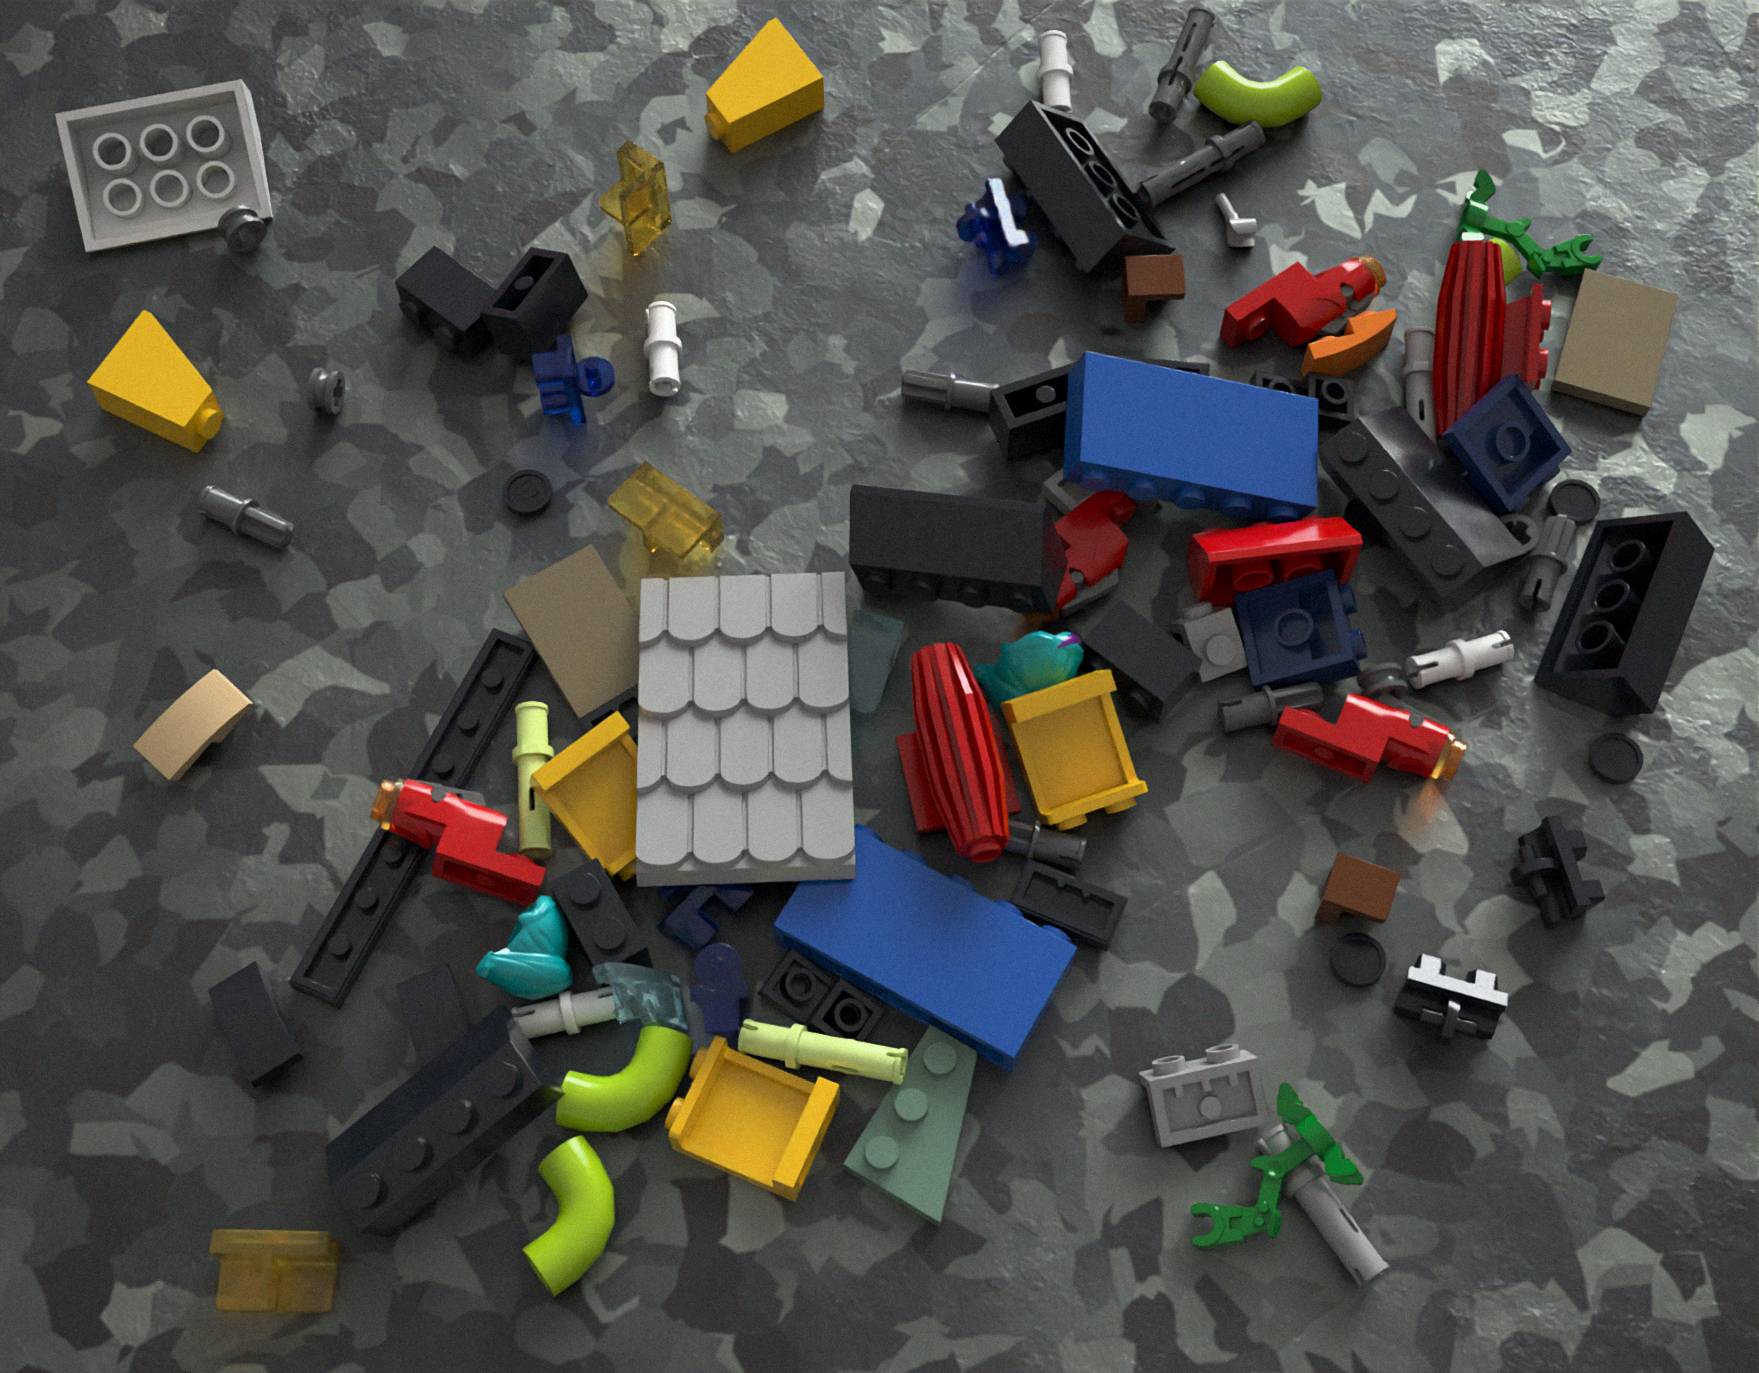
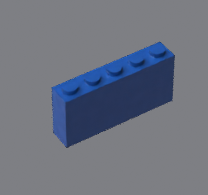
[1063,351,1318,524]
[773,824,1078,1074]

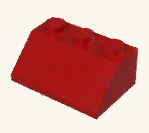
[1186,515,1363,607]

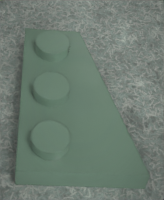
[843,1024,978,1228]

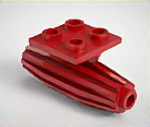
[1431,240,1551,449]
[895,642,1021,863]

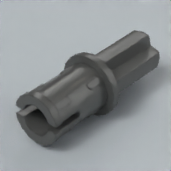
[901,370,999,413]
[196,485,295,548]
[1517,514,1576,612]
[1217,682,1324,733]
[1001,819,1087,871]

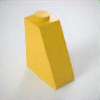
[704,18,825,153]
[87,310,225,453]

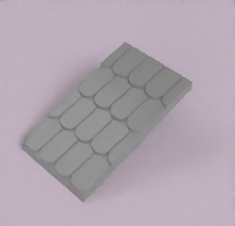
[635,572,856,887]

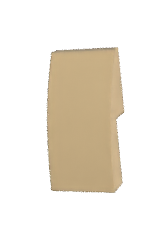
[133,669,253,781]

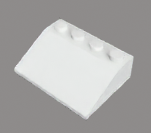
[55,79,273,253]

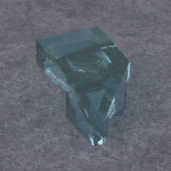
[592,962,688,1032]

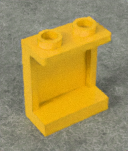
[1000,670,1148,831]
[529,710,638,882]
[665,1035,841,1202]

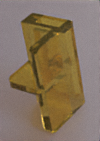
[599,140,672,256]
[607,461,724,559]
[210,1229,341,1314]

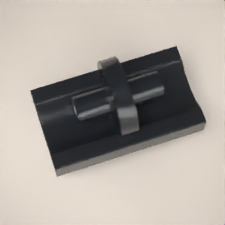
[1509,816,1605,927]
[1394,954,1508,1047]

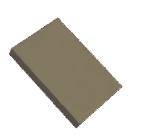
[1550,268,1679,416]
[502,544,640,720]

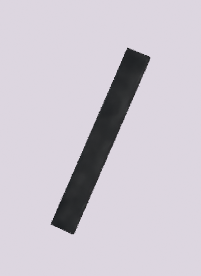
[288,628,539,1009]

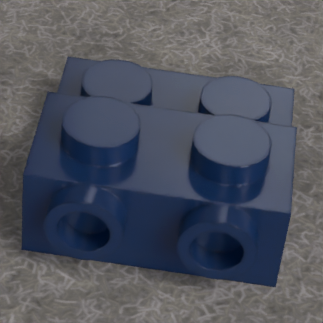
[1441,372,1572,516]
[1234,568,1368,692]

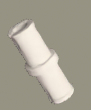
[1037,30,1073,114]
[643,301,682,396]
[1405,630,1514,689]
[512,983,628,1039]

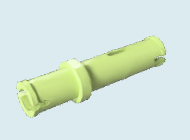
[512,701,554,860]
[738,1019,908,1085]

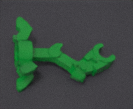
[1456,169,1603,279]
[1191,1082,1364,1250]

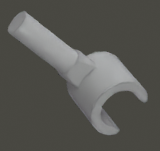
[1215,193,1257,247]

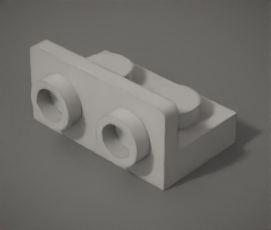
[1139,1044,1271,1148]

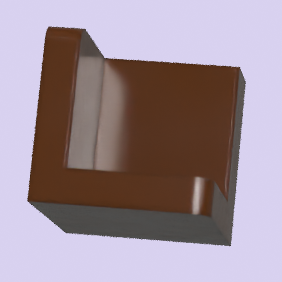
[1121,254,1186,323]
[1314,852,1401,926]

